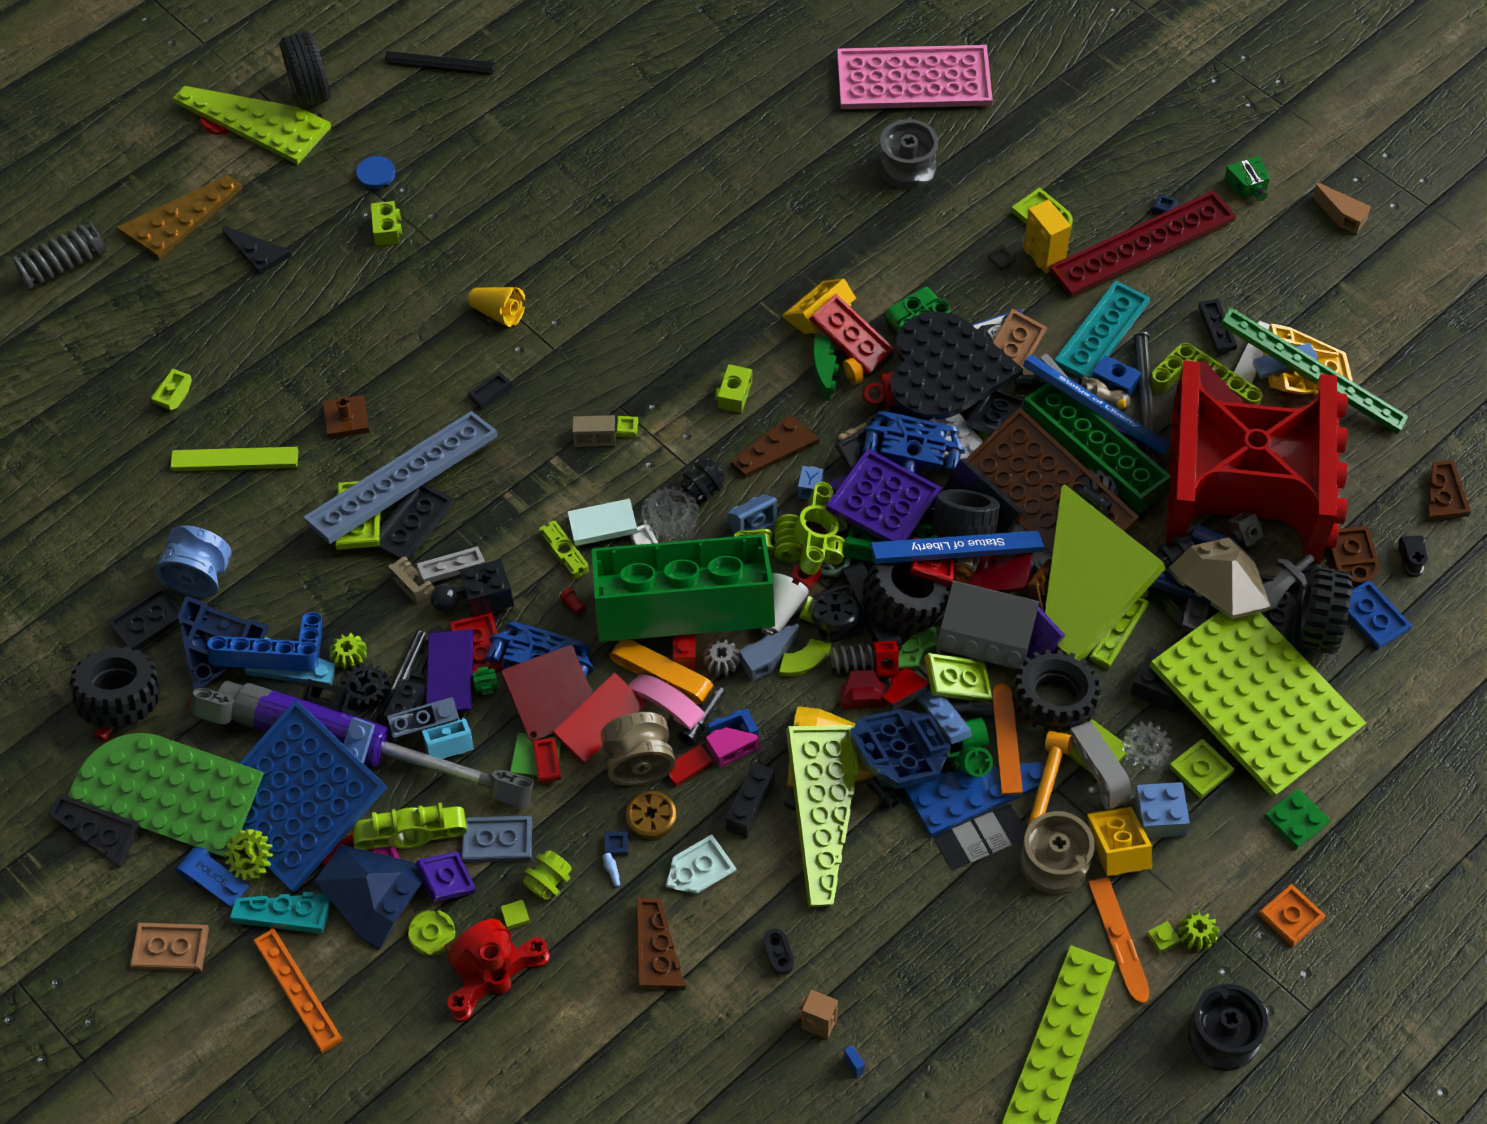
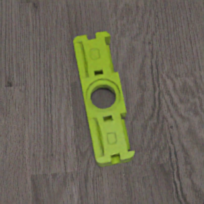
[539,521,589,579]

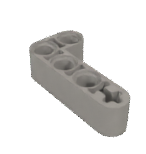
[1068,721,1131,810]

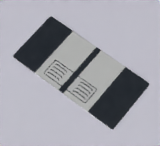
[934,804,1026,870]

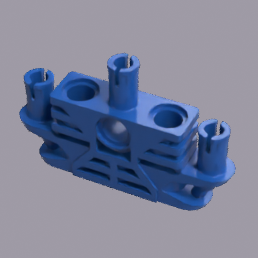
[862,411,966,473]
[485,622,593,677]

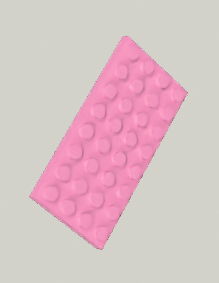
[837,45,993,109]

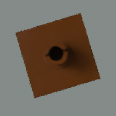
[323,395,369,439]

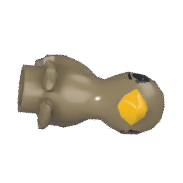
[1080,376,1131,412]

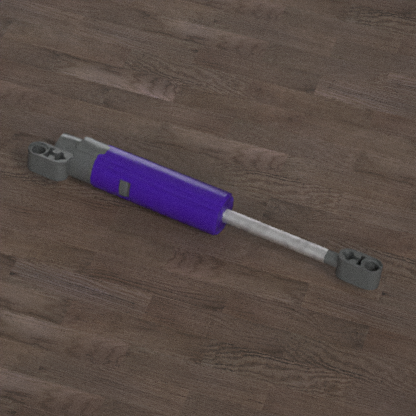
[191,681,534,807]

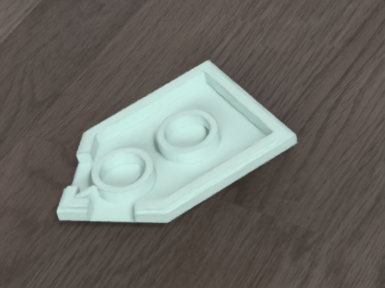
[666,834,737,894]

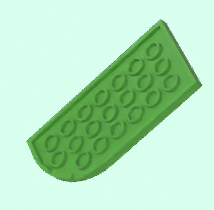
[68,733,264,859]

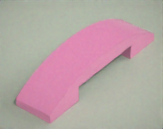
[628,674,705,730]

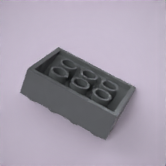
[936,581,1040,669]

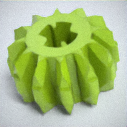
[329,633,367,671]
[1178,910,1219,952]

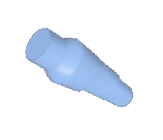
[602,853,620,887]

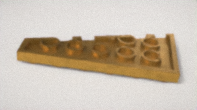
[117,175,242,260]

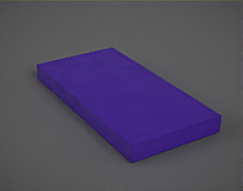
[427,629,474,713]

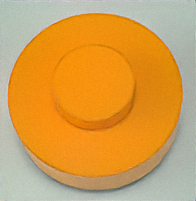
[843,358,863,385]

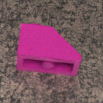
[706,727,759,768]

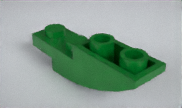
[814,334,840,400]

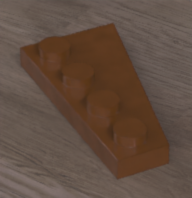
[731,414,820,478]
[636,898,686,990]

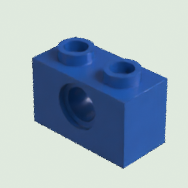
[1092,355,1141,397]

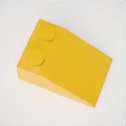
[1087,807,1152,876]

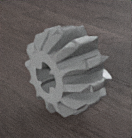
[703,639,740,677]

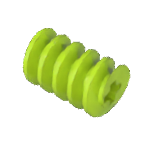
[774,514,802,563]

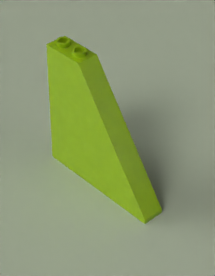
[1045,484,1165,661]

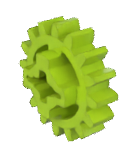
[224,829,273,880]

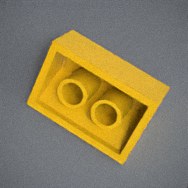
[782,278,856,334]

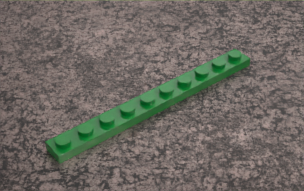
[1220,307,1408,434]

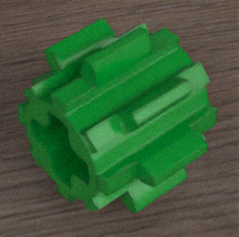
[473,666,498,695]

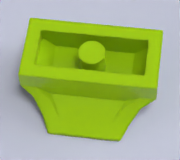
[151,369,192,410]

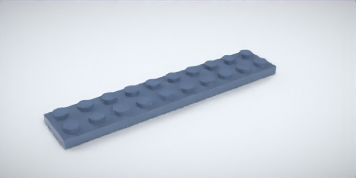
[304,411,498,544]

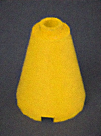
[468,287,525,327]

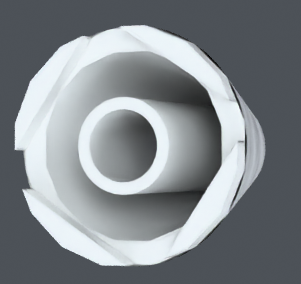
[761,573,809,635]

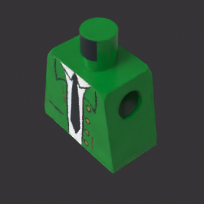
[1224,155,1270,201]

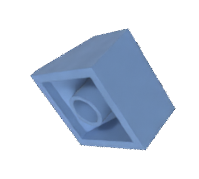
[727,494,777,534]

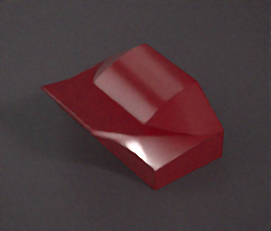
[840,670,886,709]

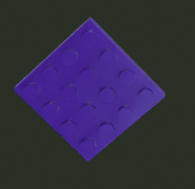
[826,448,942,542]

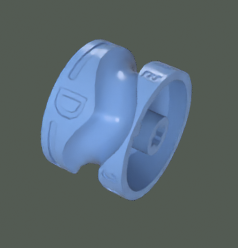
[155,526,232,598]

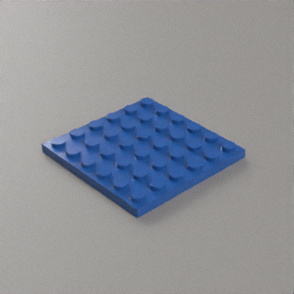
[239,700,388,892]

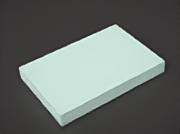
[568,499,638,546]

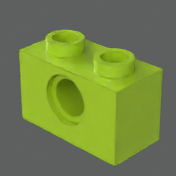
[715,364,752,413]

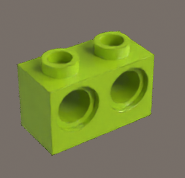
[371,201,402,246]

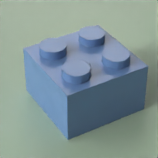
[1134,782,1190,838]

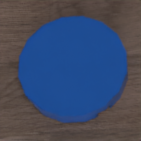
[356,156,395,189]

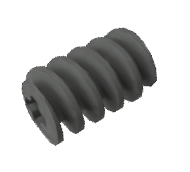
[830,644,876,674]

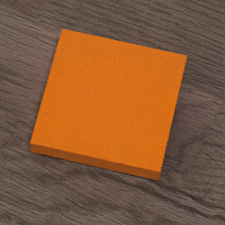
[1258,884,1326,947]

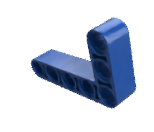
[207,612,322,671]

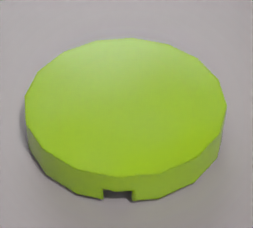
[408,910,455,956]

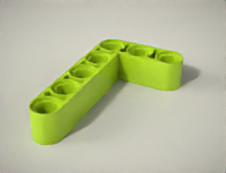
[1151,343,1262,405]

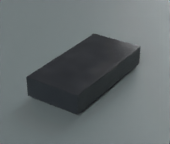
[468,371,513,410]

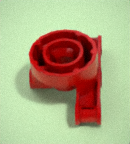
[447,919,550,1022]

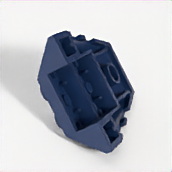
[315,844,425,950]

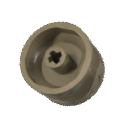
[600,712,675,786]
[1020,811,1095,895]

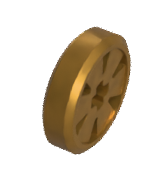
[626,791,676,840]

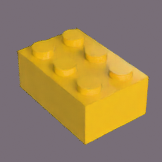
[1023,199,1071,274]

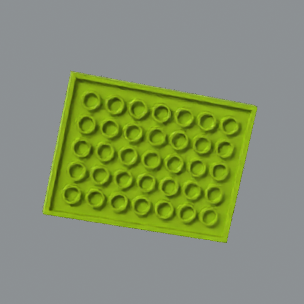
[1149,611,1366,798]

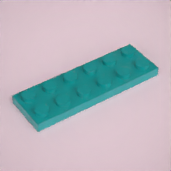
[1054,280,1150,379]

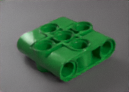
[883,287,953,333]

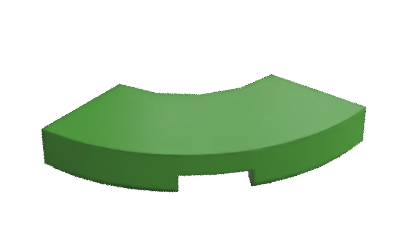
[899,626,938,671]

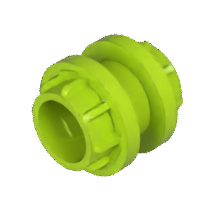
[523,850,572,900]

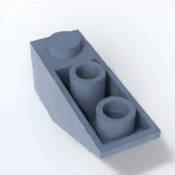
[739,624,799,682]
[387,697,459,738]

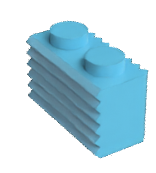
[422,718,474,759]

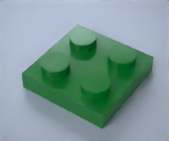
[1264,788,1331,850]

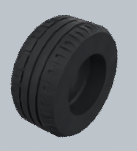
[279,31,331,108]

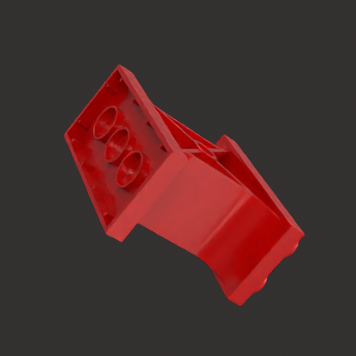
[1165,360,1347,564]

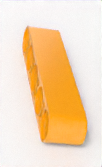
[610,639,713,705]

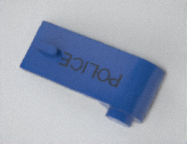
[175,847,249,908]

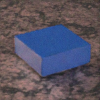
[844,1046,865,1078]

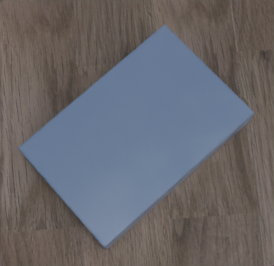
[462,816,532,863]

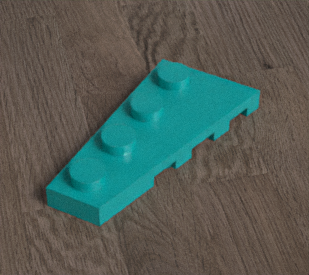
[230,892,332,934]

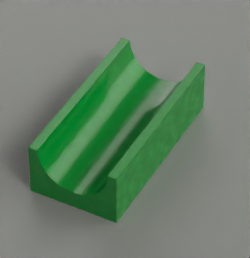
[592,534,775,642]

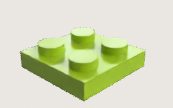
[1169,738,1235,799]

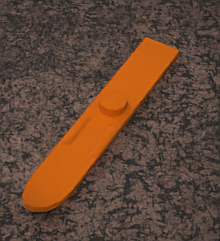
[993,683,1023,795]
[1088,877,1149,1004]

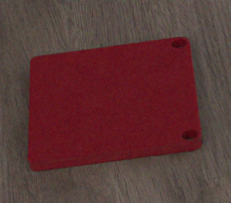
[955,552,1034,593]
[501,645,592,741]

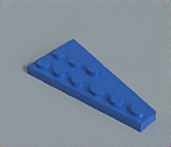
[902,761,1044,837]

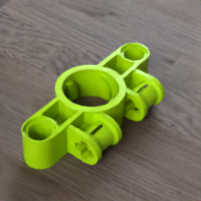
[794,482,848,575]
[352,802,467,850]

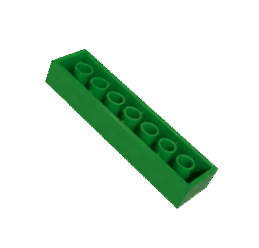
[1023,383,1172,514]

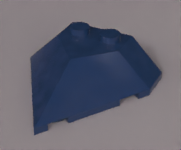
[178,596,269,690]

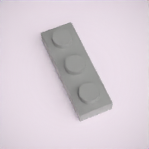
[417,546,485,583]

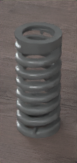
[12,220,106,289]

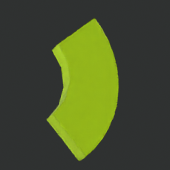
[779,639,832,676]

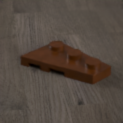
[1428,460,1471,521]
[1028,559,1052,613]

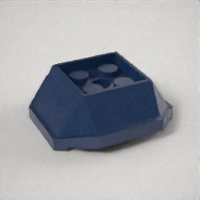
[849,709,951,789]

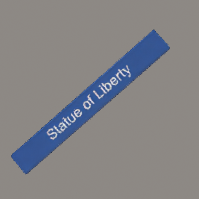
[1022,355,1171,455]
[870,531,1044,564]

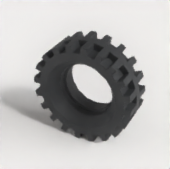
[1012,649,1101,733]

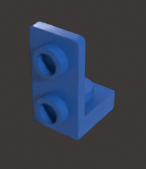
[707,708,759,738]

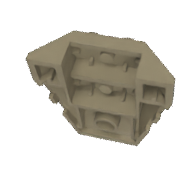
[1168,537,1271,619]

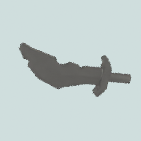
[1260,554,1314,613]

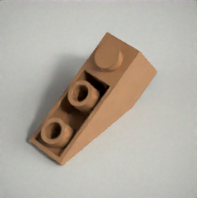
[1313,182,1371,235]

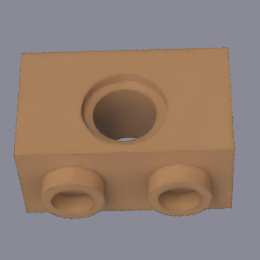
[799,990,838,1040]

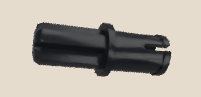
[949,700,993,718]

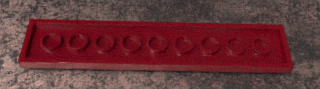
[1049,190,1236,297]

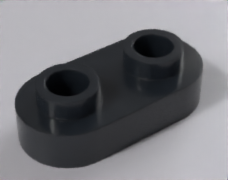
[763,929,794,975]

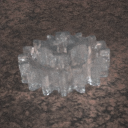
[1122,721,1172,769]

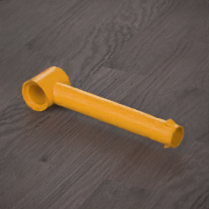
[1027,731,1073,827]

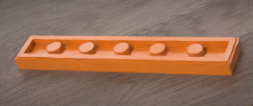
[253,928,343,1054]

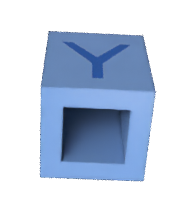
[798,466,823,500]

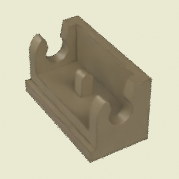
[573,415,616,447]
[388,557,435,604]

